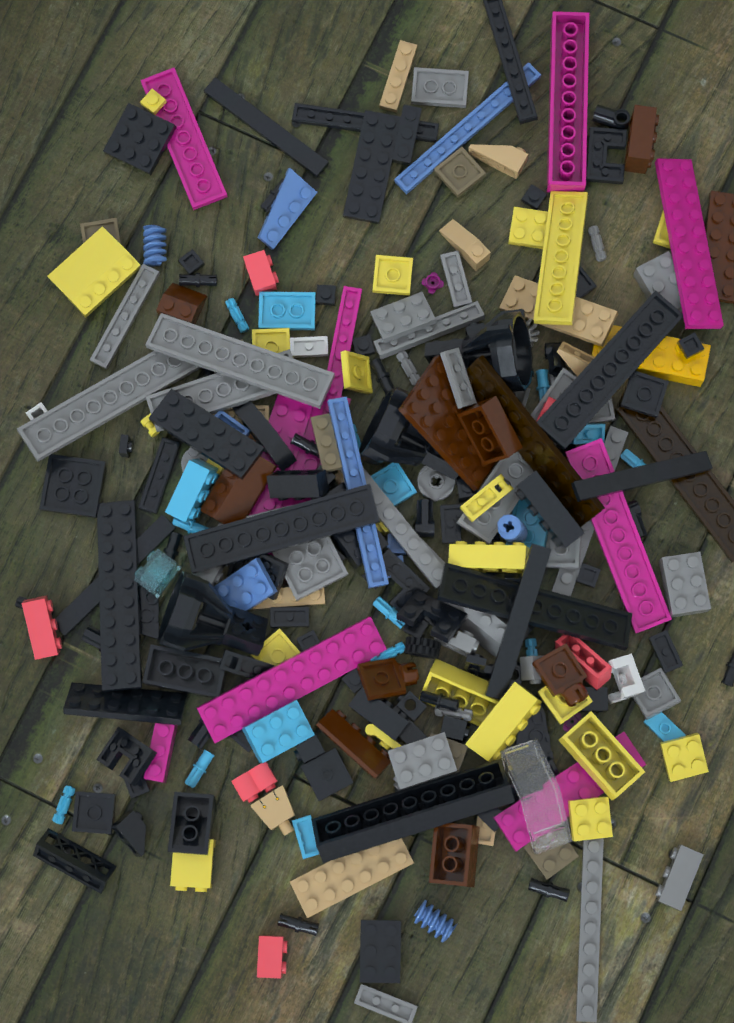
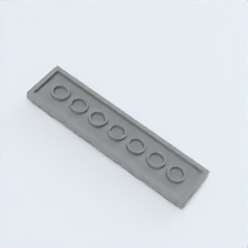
[145,349,293,432]

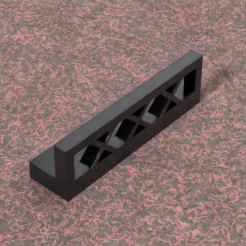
[33,828,117,894]

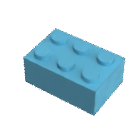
[165,458,219,523]
[242,700,315,763]

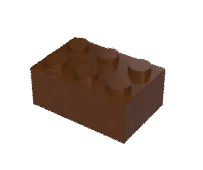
[624,105,659,174]
[456,396,523,466]
[429,823,480,887]

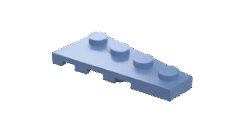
[257,168,317,250]

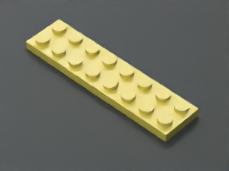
[533,191,588,325]

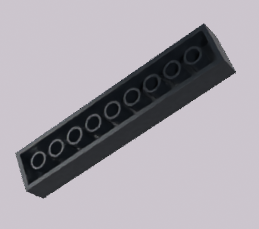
[311,759,515,863]

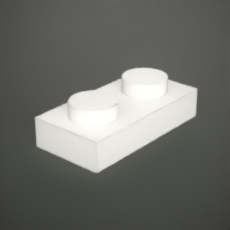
[290,336,328,358]

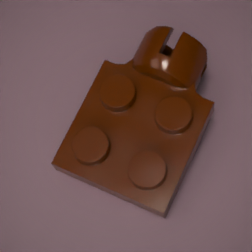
[532,643,589,707]
[357,657,419,701]

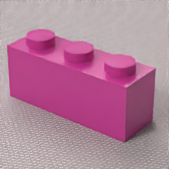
[144,723,178,783]

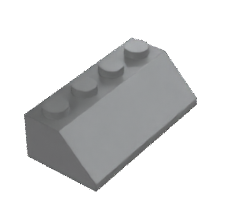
[442,601,508,657]

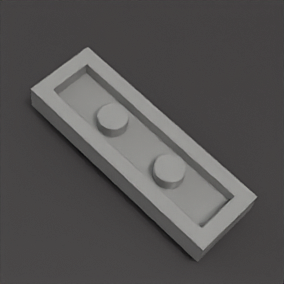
[440,251,472,309]
[440,347,477,409]
[354,983,418,1023]

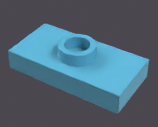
[643,712,686,742]
[292,815,319,859]

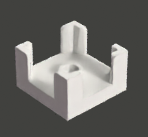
[608,653,645,705]

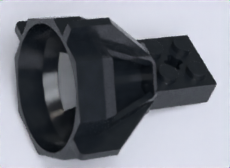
[424,309,534,392]
[359,387,458,480]
[157,571,268,656]

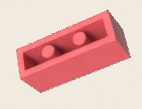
[22,595,62,660]
[555,634,612,690]

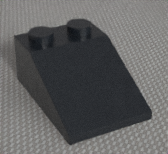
[167,792,216,855]

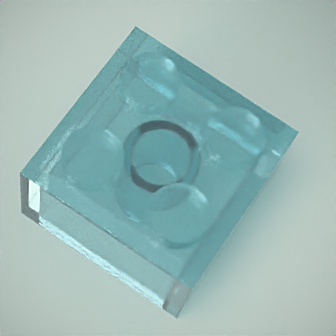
[134,549,181,598]

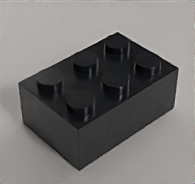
[360,919,401,983]

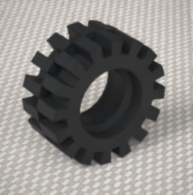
[404,636,441,659]

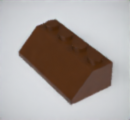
[200,456,277,525]
[316,709,391,780]

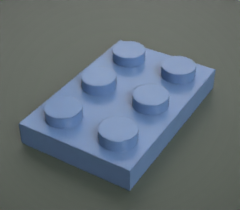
[214,558,278,611]

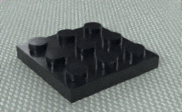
[103,103,177,175]
[39,454,106,518]

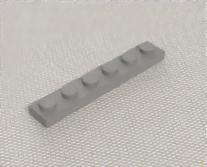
[90,264,160,370]
[373,301,485,359]

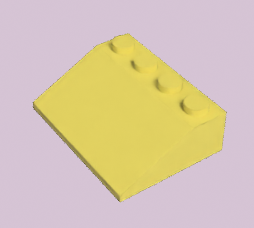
[47,226,141,318]

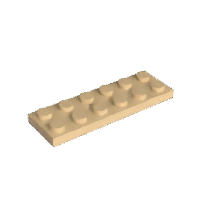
[499,275,618,347]
[290,838,414,918]

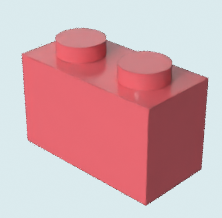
[243,250,279,296]
[257,935,288,979]

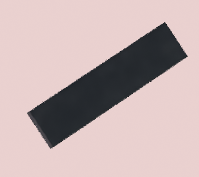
[138,437,181,514]

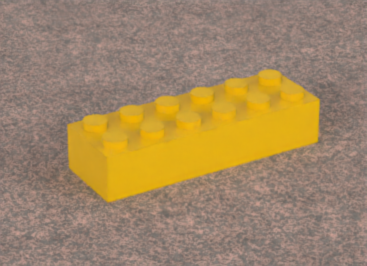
[591,325,711,387]

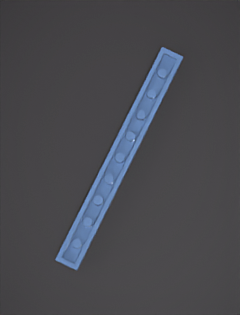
[394,62,541,194]
[327,397,389,588]

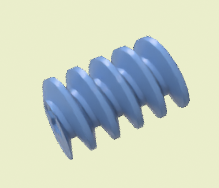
[143,225,167,267]
[497,514,528,545]
[413,900,458,943]

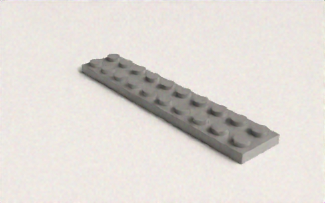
[145,313,335,409]
[17,351,201,462]
[457,368,577,545]

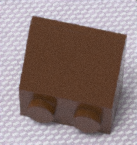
[156,283,208,325]

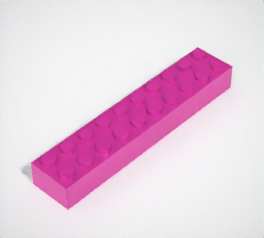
[547,11,589,193]

